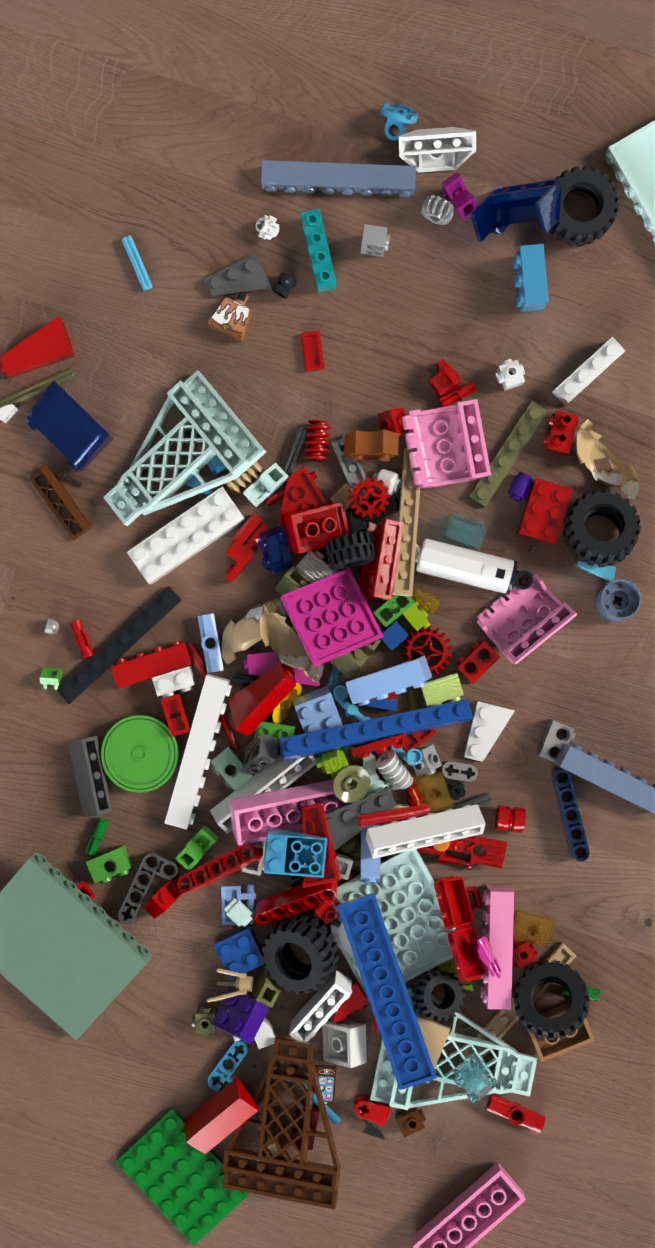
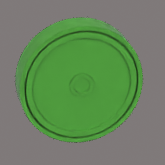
[101,715,180,793]

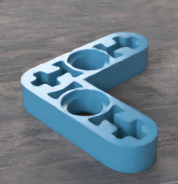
[208,1040,254,1099]

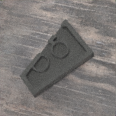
[204,254,272,298]

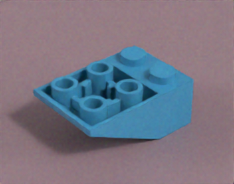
[263,829,327,878]

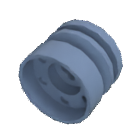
[595,579,642,622]

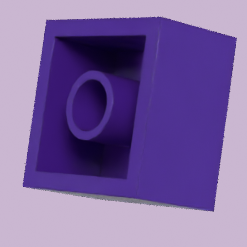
[211,988,269,1045]

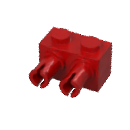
[543,410,579,455]

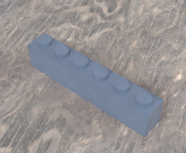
[554,743,655,814]

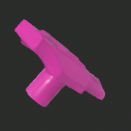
[477,935,502,978]

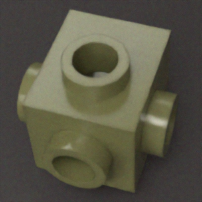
[192,1006,217,1036]

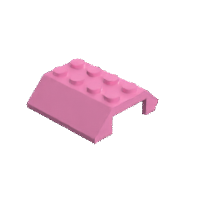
[402,399,491,489]
[476,574,577,664]

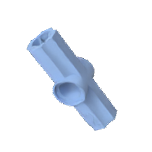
[197,613,224,673]

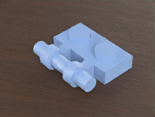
[221,884,256,925]

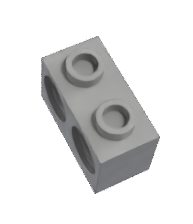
[361,224,390,257]
[537,719,576,762]

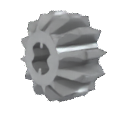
[421,195,455,225]

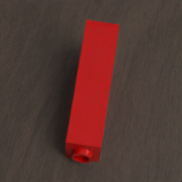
[0,317,75,378]
[229,663,296,736]

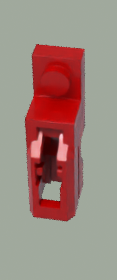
[225,513,274,583]

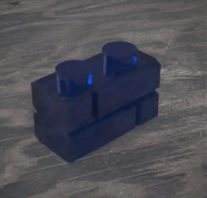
[258,527,293,573]

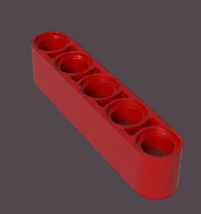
[177,843,263,893]
[254,881,338,926]

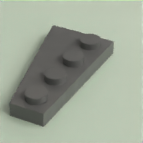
[325,786,396,850]

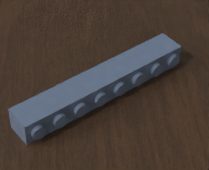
[261,160,416,197]

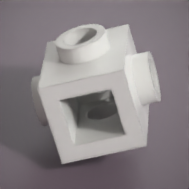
[496,359,525,391]

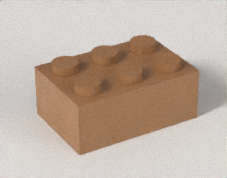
[528,1002,595,1062]

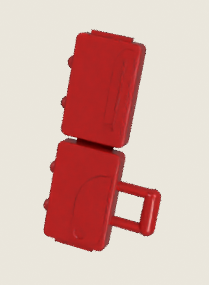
[434,875,487,982]

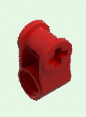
[354,1095,392,1126]

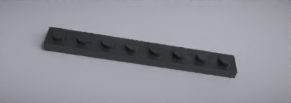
[56,586,182,704]

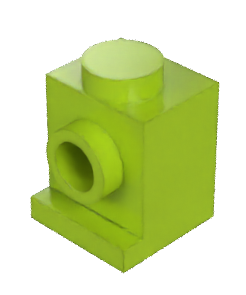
[402,601,431,631]

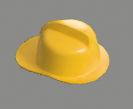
[272,683,302,724]

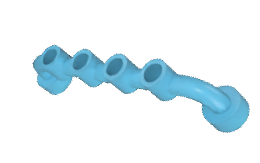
[332,685,422,766]

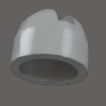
[44,618,59,634]

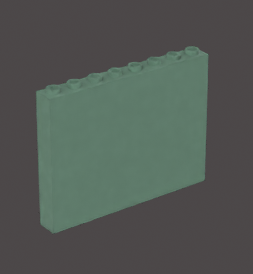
[0,852,153,1040]

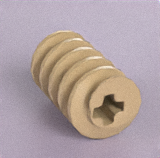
[221,461,264,494]

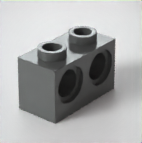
[242,734,278,774]

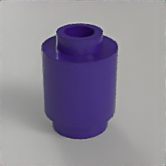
[508,472,533,502]

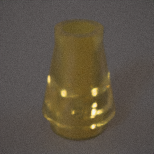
[412,589,442,614]

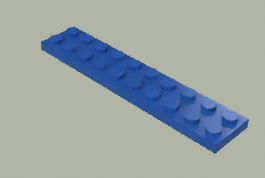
[337,892,437,1090]

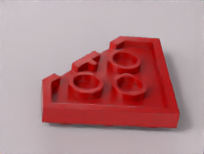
[276,466,328,546]

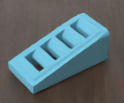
[574,560,616,582]

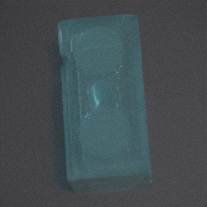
[443,513,488,549]

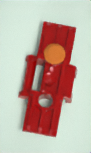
[417,835,507,870]

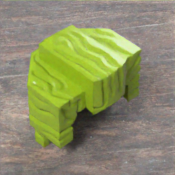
[316,749,349,779]

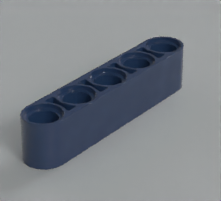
[551,768,590,862]

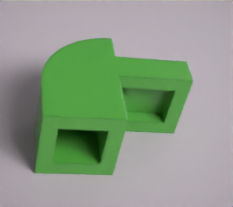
[175,825,219,871]

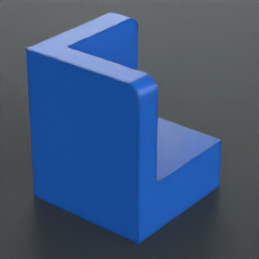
[381,621,408,651]

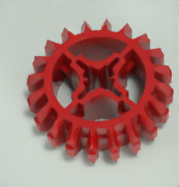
[400,625,452,675]

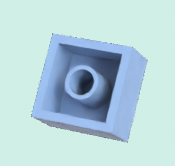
[292,686,343,733]

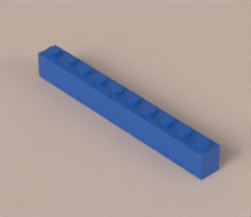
[278,699,473,762]

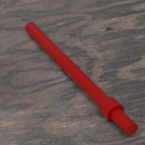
[188,643,240,751]

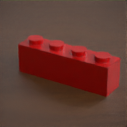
[111,640,193,689]

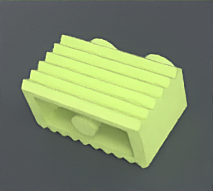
[420,673,464,707]

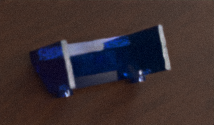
[469,179,561,242]

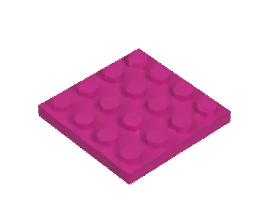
[280,568,384,667]

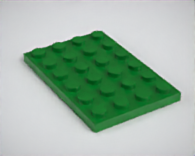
[116,1107,250,1246]

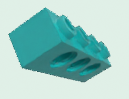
[301,208,337,293]

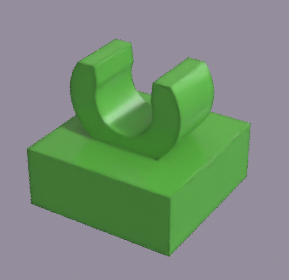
[39,667,63,690]

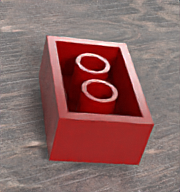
[516,478,573,546]

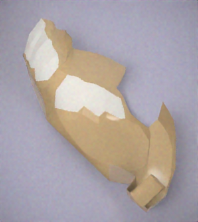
[576,417,640,500]
[220,597,288,665]
[260,599,324,683]

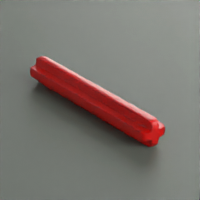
[357,804,430,827]

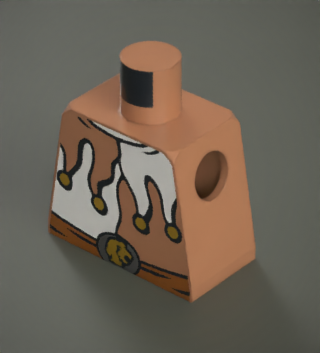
[208,292,251,342]

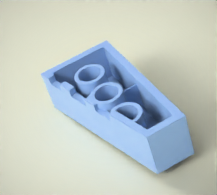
[345,655,432,706]

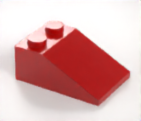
[282,501,349,554]

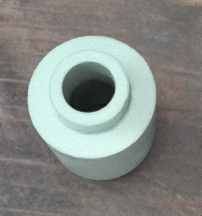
[224,898,253,927]

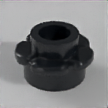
[447,781,466,800]

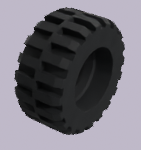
[542,166,619,246]
[563,490,641,567]
[262,915,339,994]
[514,960,589,1040]

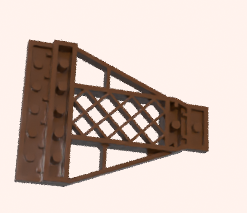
[222,1037,341,1210]

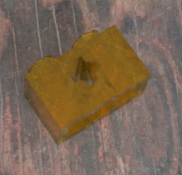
[417,770,454,814]
[513,909,555,946]

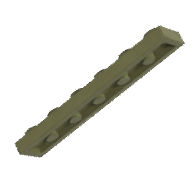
[469,401,548,507]

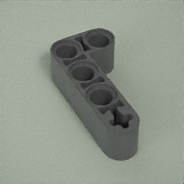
[118,851,179,924]

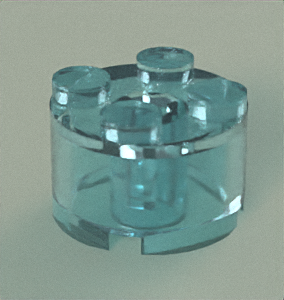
[453,1053,498,1103]

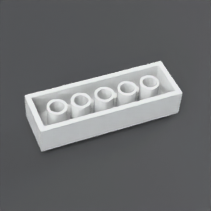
[127,486,245,585]

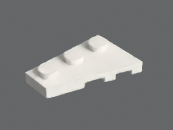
[463,701,515,762]

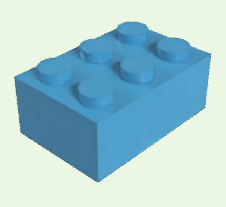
[512,244,549,312]

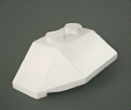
[398,127,476,173]

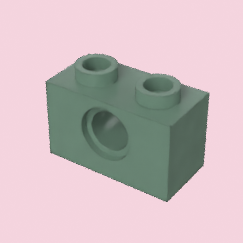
[211,746,254,791]

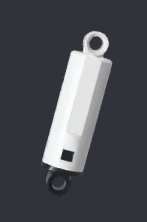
[415,538,533,595]

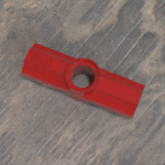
[486,1094,546,1133]

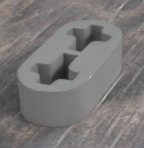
[441,761,478,782]

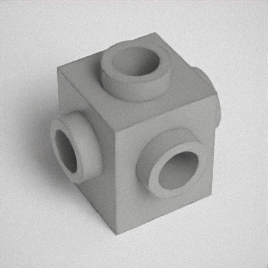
[413,744,442,776]

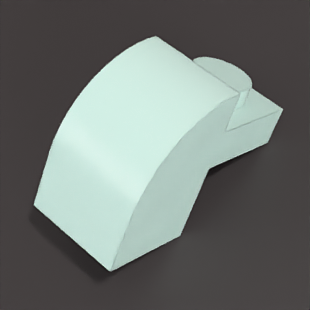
[243,462,289,507]

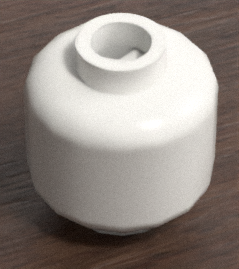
[372,469,401,496]

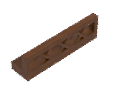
[29,463,92,541]

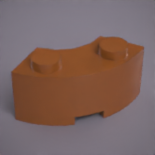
[344,430,399,462]

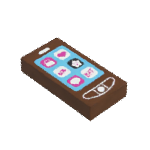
[315,1065,337,1106]

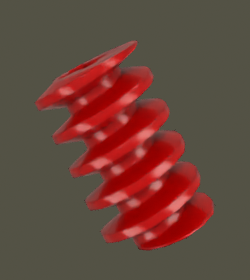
[304,420,332,461]

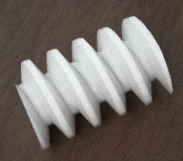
[375,749,413,790]

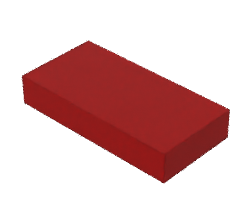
[301,331,325,372]

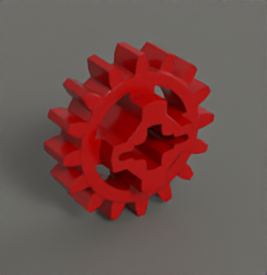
[347,475,390,518]

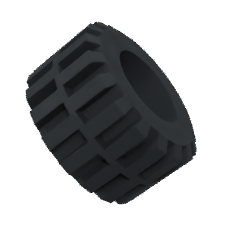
[325,531,377,570]
[411,969,465,1021]

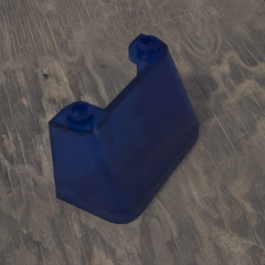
[25,381,114,471]

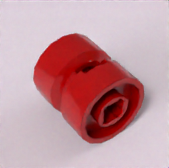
[495,805,526,833]

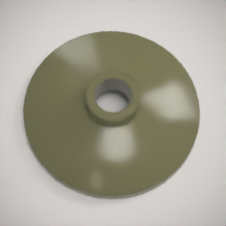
[333,765,370,803]

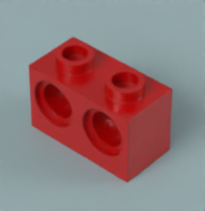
[456,641,500,684]
[161,693,191,737]

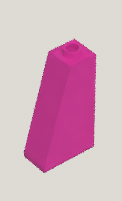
[244,652,320,686]

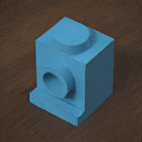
[207,455,228,477]

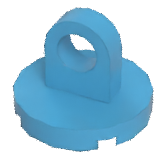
[380,102,419,140]

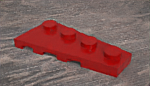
[302,802,342,888]

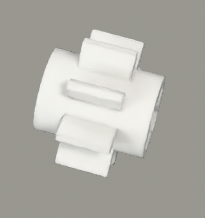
[256,215,279,240]

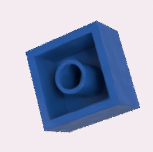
[214,924,265,980]

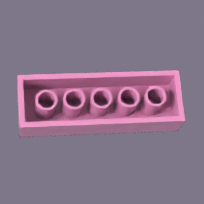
[229,779,346,846]
[480,885,514,1010]
[411,1162,526,1248]

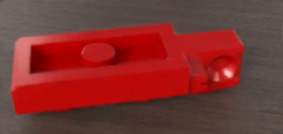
[351,734,406,759]

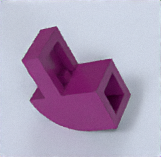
[441,172,479,221]

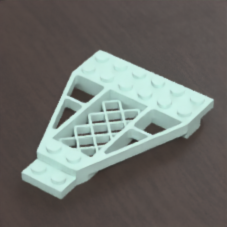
[104,370,266,526]
[370,988,538,1110]

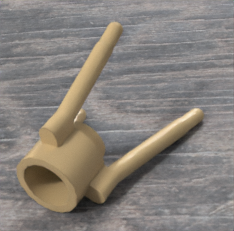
[207,968,253,1002]

